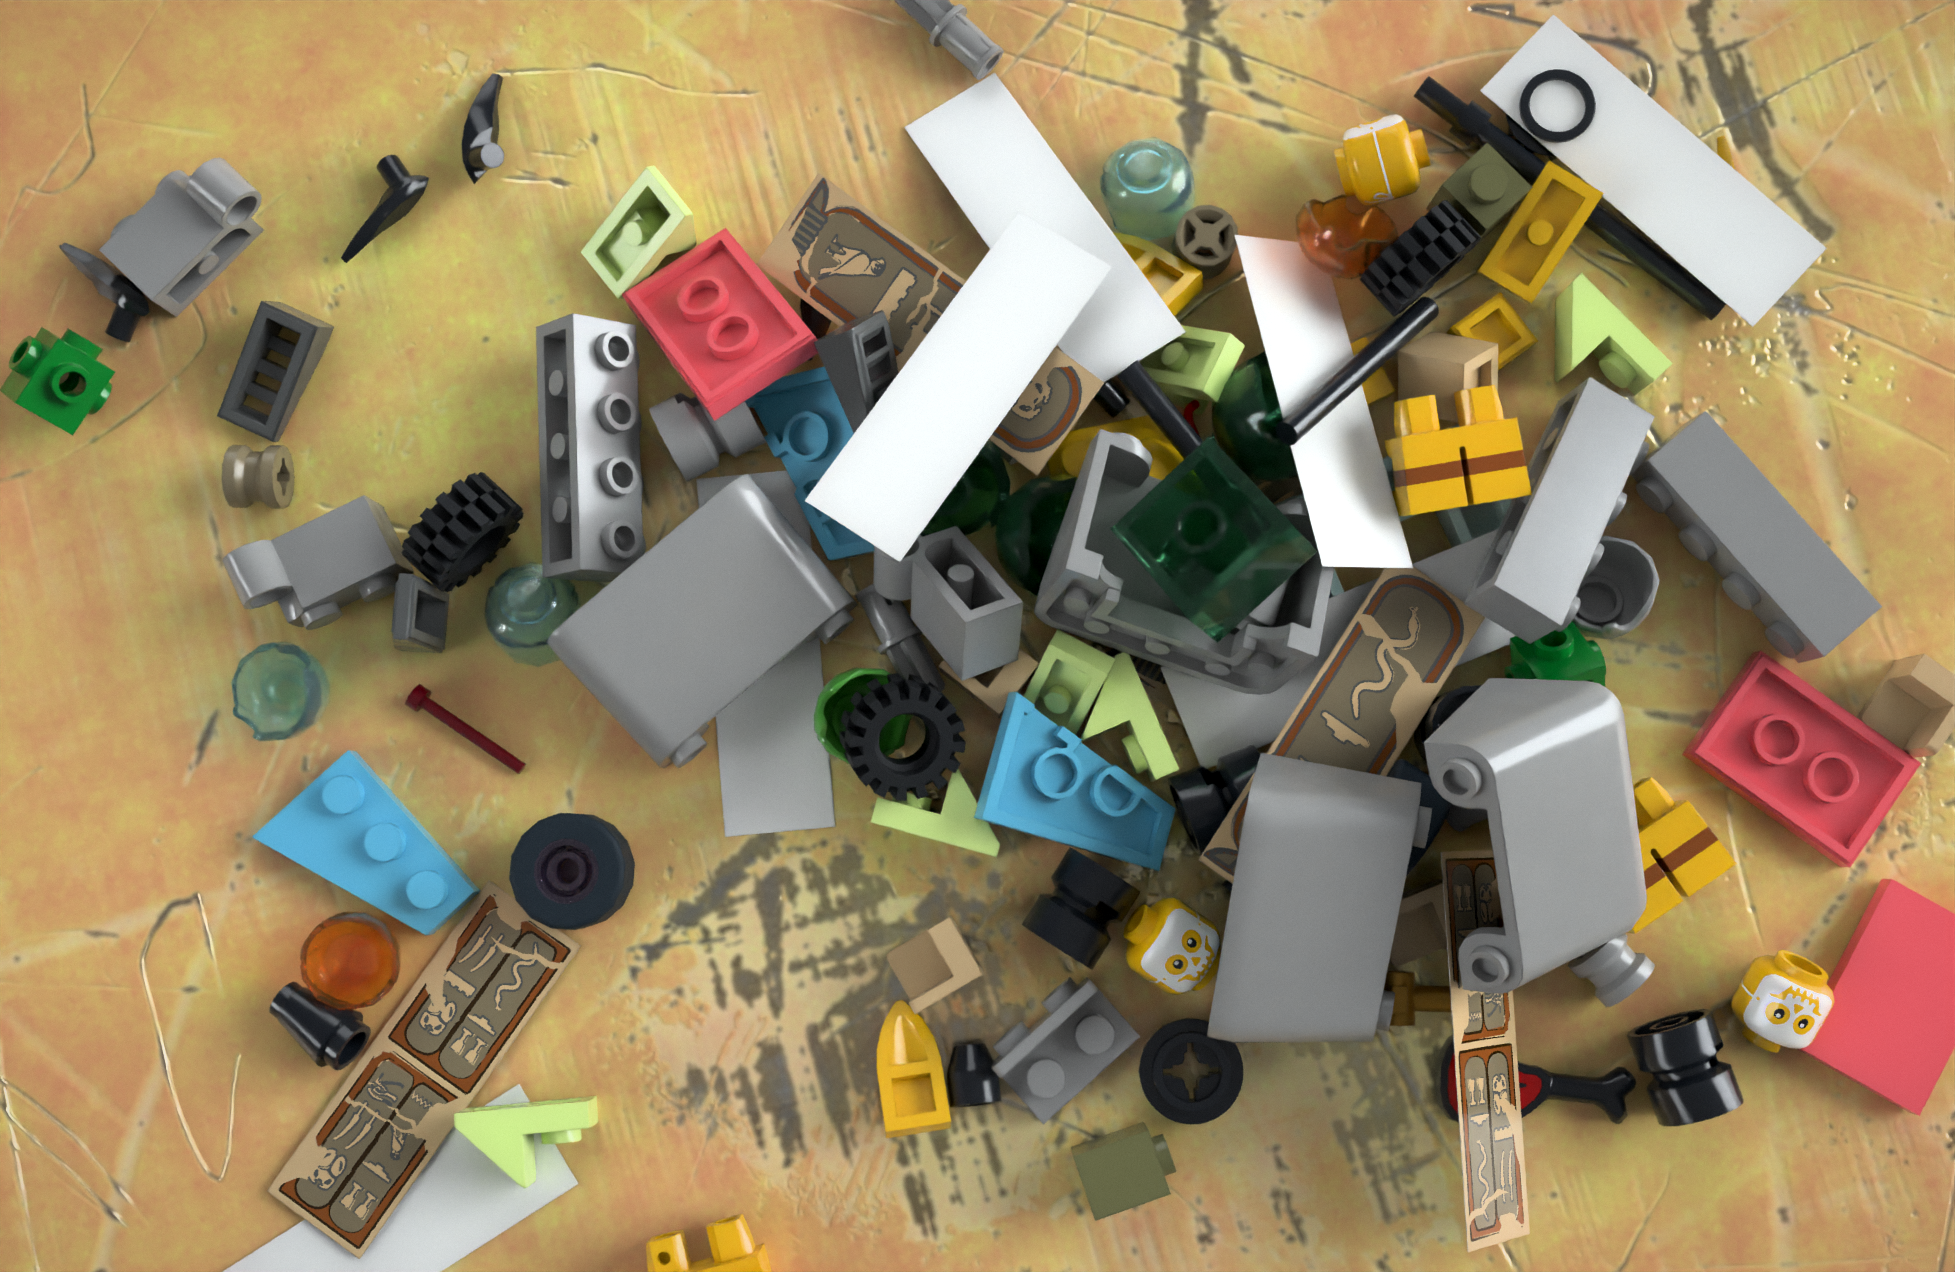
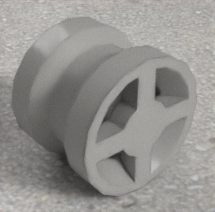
[1568,933,1655,1007]

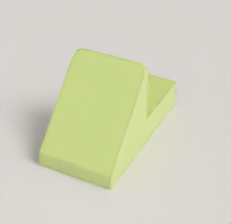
[581,166,697,299]
[1554,273,1673,395]
[1117,325,1245,414]
[1023,629,1115,735]
[1080,652,1180,782]
[871,769,1000,857]
[454,1096,598,1188]

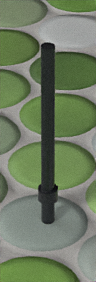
[1413,76,1726,320]

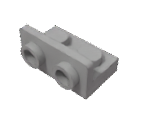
[991,977,1140,1125]

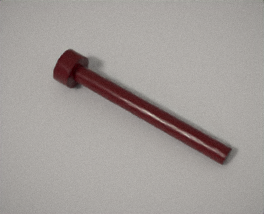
[405,684,526,774]

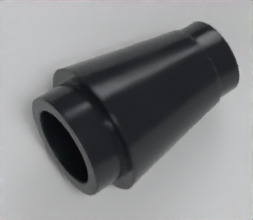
[269,982,371,1071]

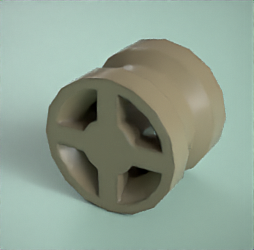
[1171,205,1238,280]
[222,445,295,509]

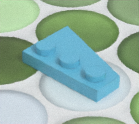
[745,367,874,561]

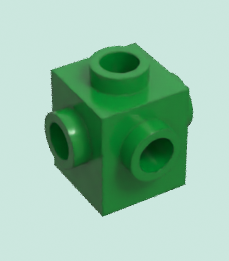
[0,327,115,435]
[1504,621,1606,687]

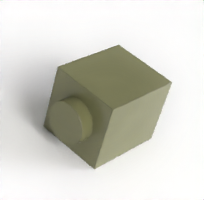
[1426,142,1532,252]
[1071,1122,1176,1221]

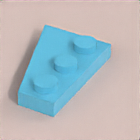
[974,692,1175,871]
[252,750,480,935]

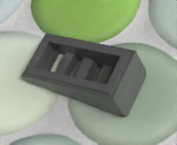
[217,301,334,442]
[814,310,899,433]
[391,573,450,653]

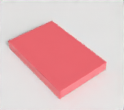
[622,228,818,421]
[1682,650,1921,867]
[1797,879,1955,1116]

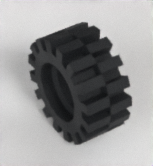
[1360,200,1481,317]
[402,472,524,592]
[839,673,966,801]

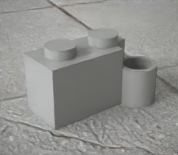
[99,157,264,317]
[222,495,414,630]
[873,526,1023,681]

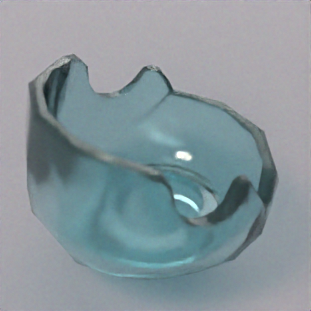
[1100,137,1195,240]
[485,562,581,667]
[231,641,330,741]

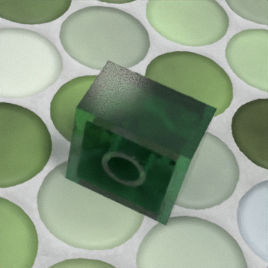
[1110,436,1318,643]

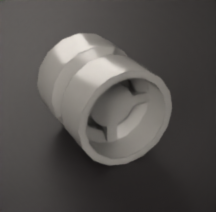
[649,393,766,482]

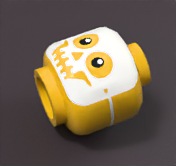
[1334,114,1431,207]
[1123,898,1222,995]
[1731,950,1835,1053]

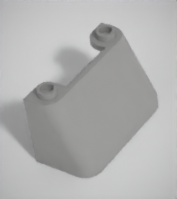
[1034,429,1335,695]
[547,475,858,768]
[1424,678,1647,994]
[1207,753,1432,1043]

